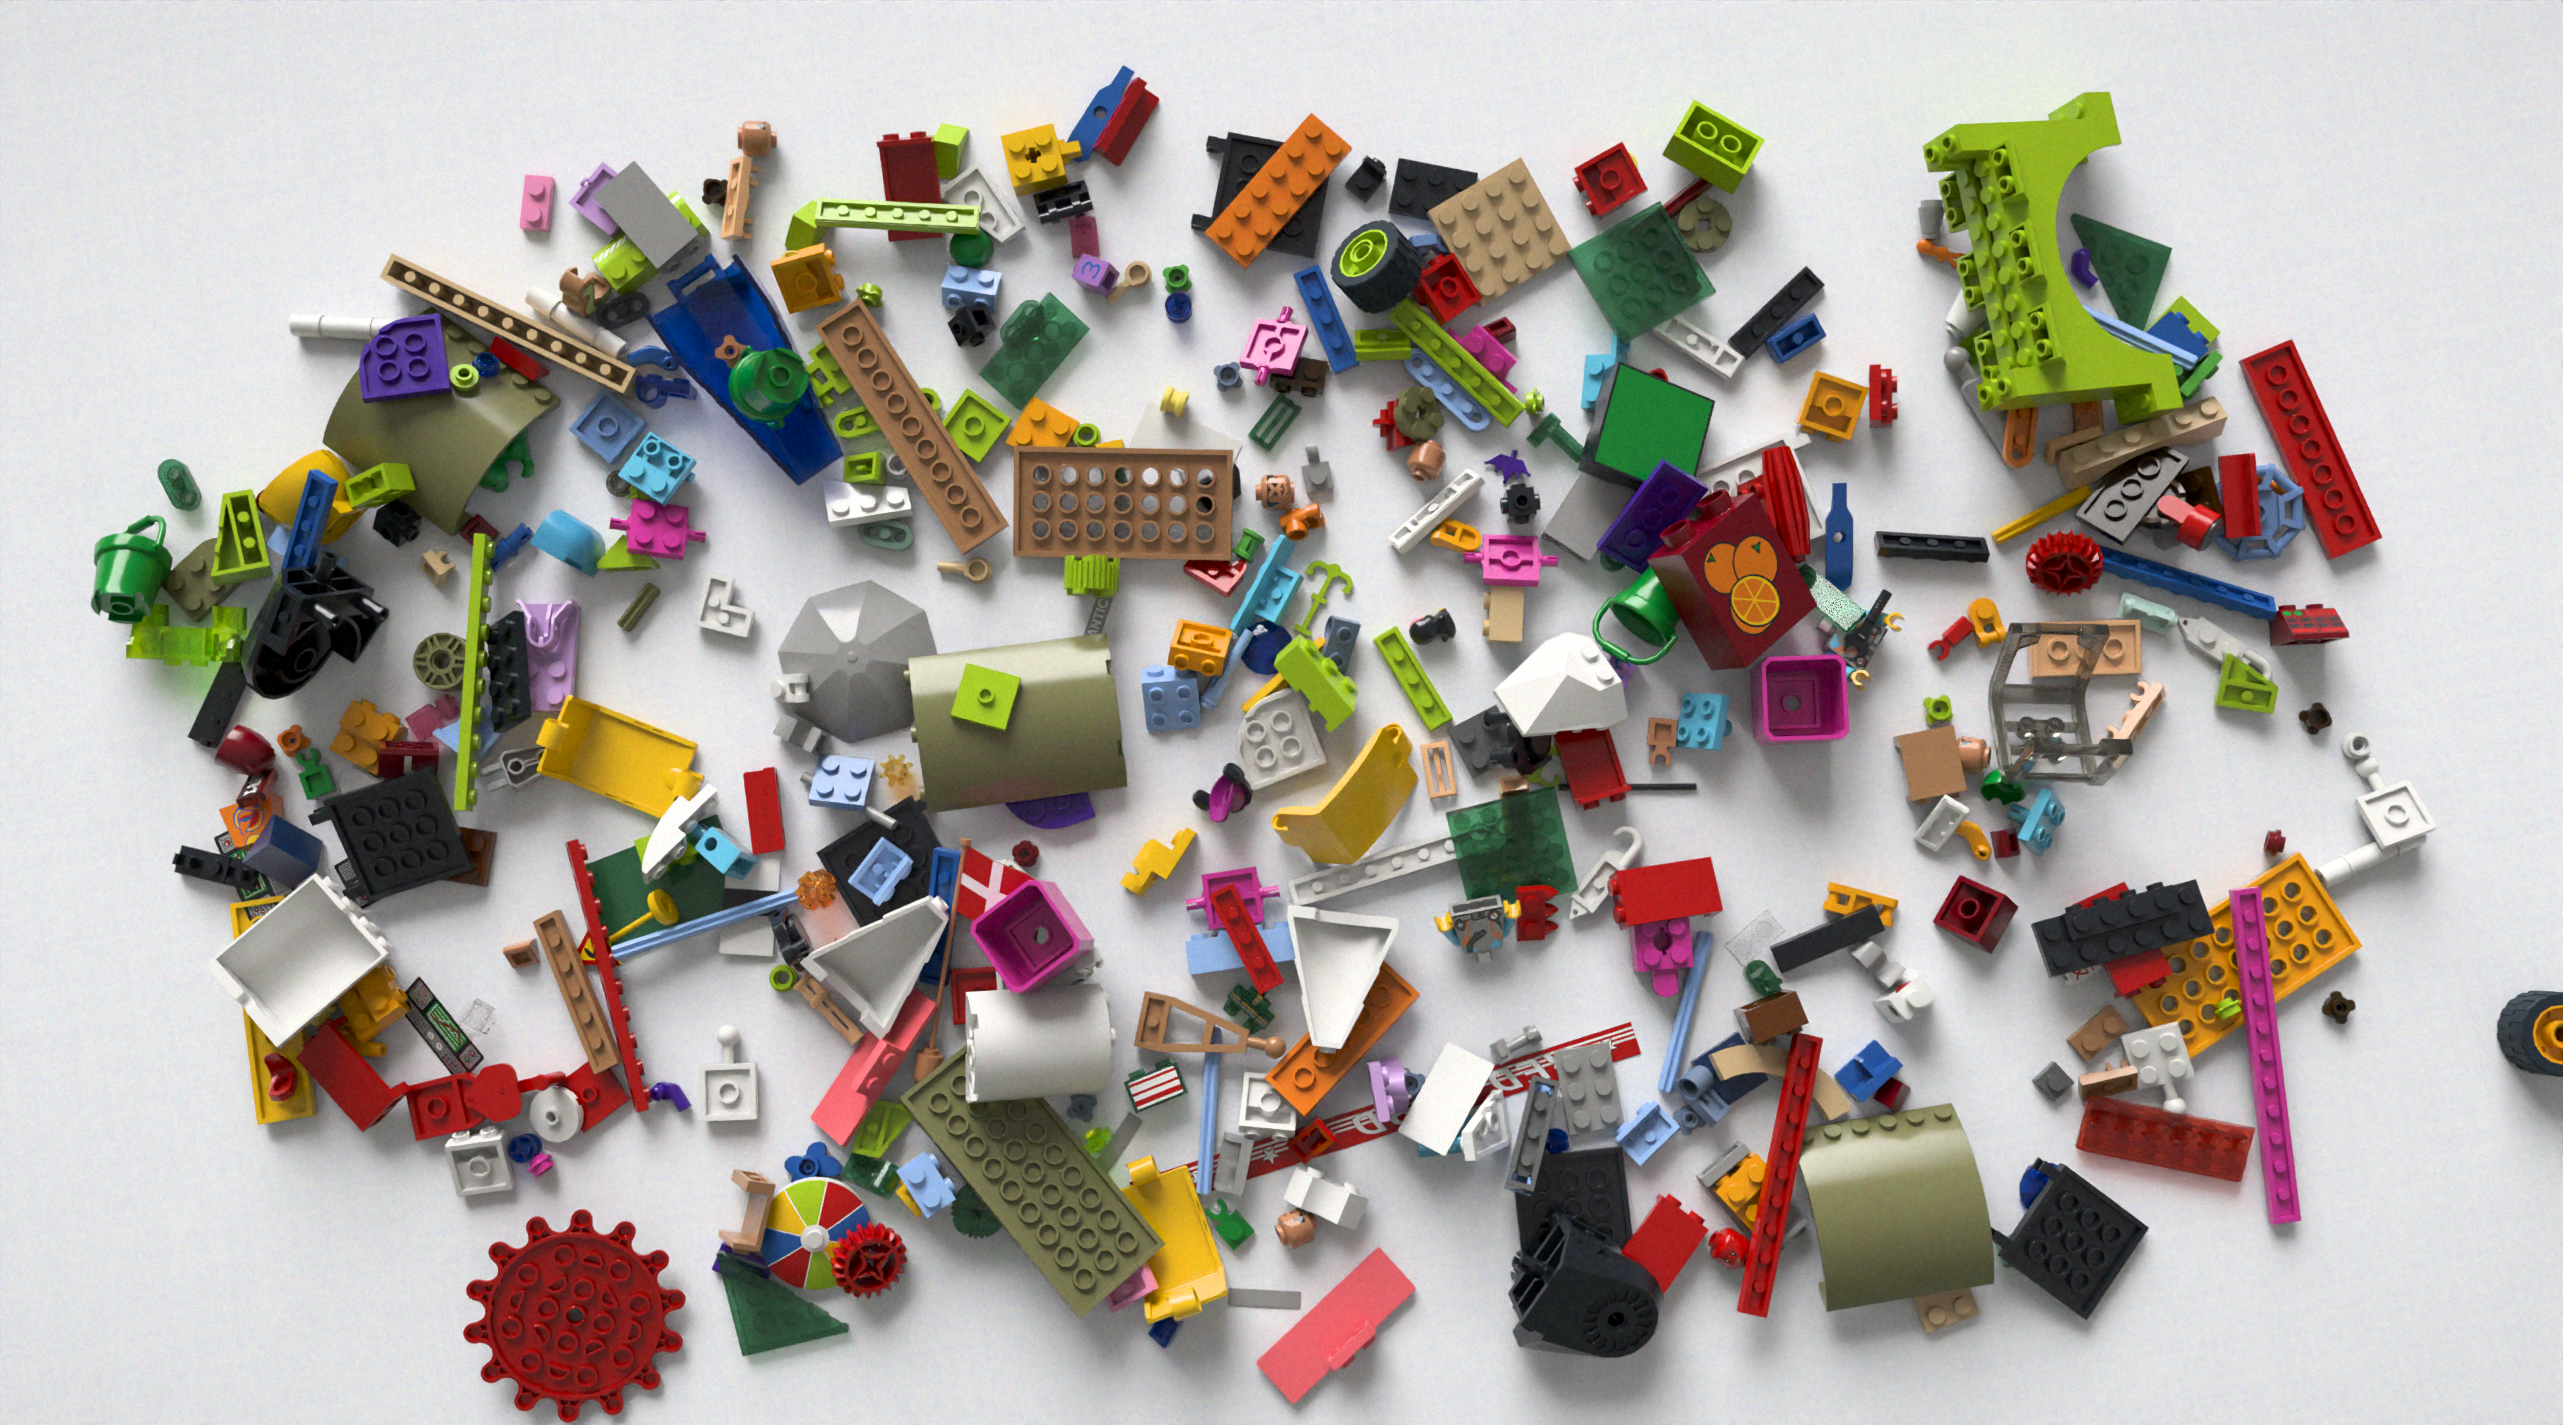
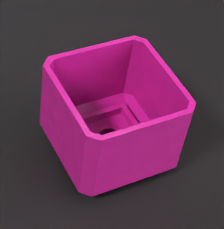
[1749,655,1849,745]
[970,880,1095,993]

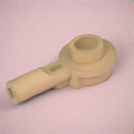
[1104,261,1152,305]
[937,557,993,585]

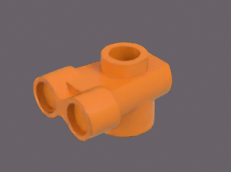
[1279,503,1326,541]

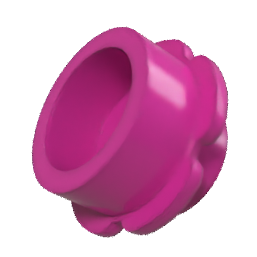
[527,1153,555,1178]

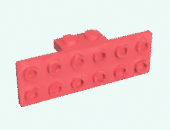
[811,986,938,1147]
[1256,1247,1416,1404]

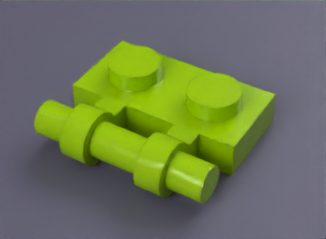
[802,341,854,408]

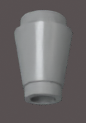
[1918,200,1945,240]

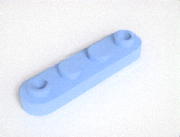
[1403,348,1491,432]

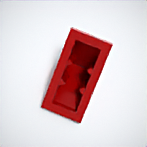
[1286,1115,1337,1165]

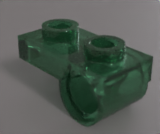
[840,1153,901,1201]

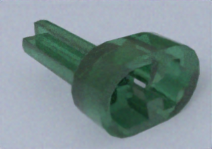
[1526,412,1584,463]
[1743,960,1783,996]

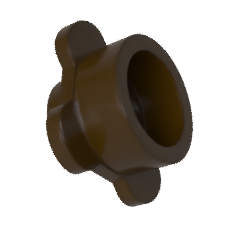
[702,178,728,206]
[2298,703,2332,735]
[2322,991,2356,1024]

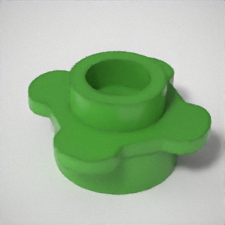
[1163,264,1192,294]

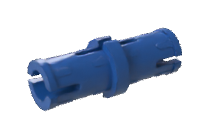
[490,522,535,572]

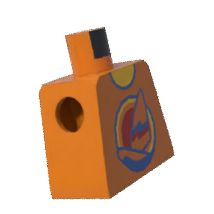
[219,792,285,852]

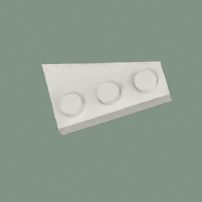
[940,161,1026,245]
[822,480,912,529]
[1460,1089,1510,1161]

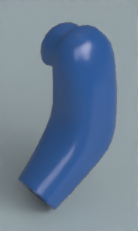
[627,345,680,372]

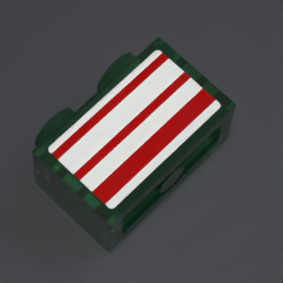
[1124,1058,1189,1114]

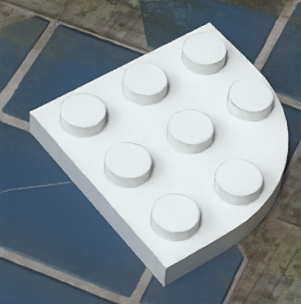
[1236,687,1327,791]

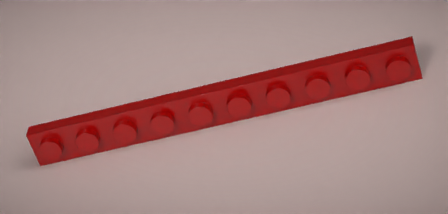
[565,839,652,1113]
[1736,1032,1823,1318]

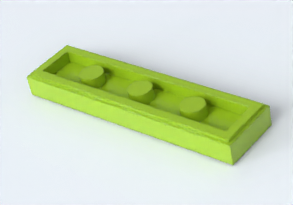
[1372,626,1454,733]

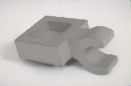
[1301,443,1334,494]

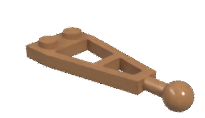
[1134,991,1286,1059]

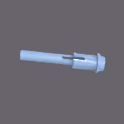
[1199,628,1254,711]

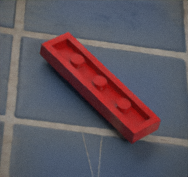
[1208,882,1285,995]

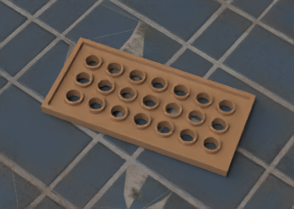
[1013,446,1234,561]

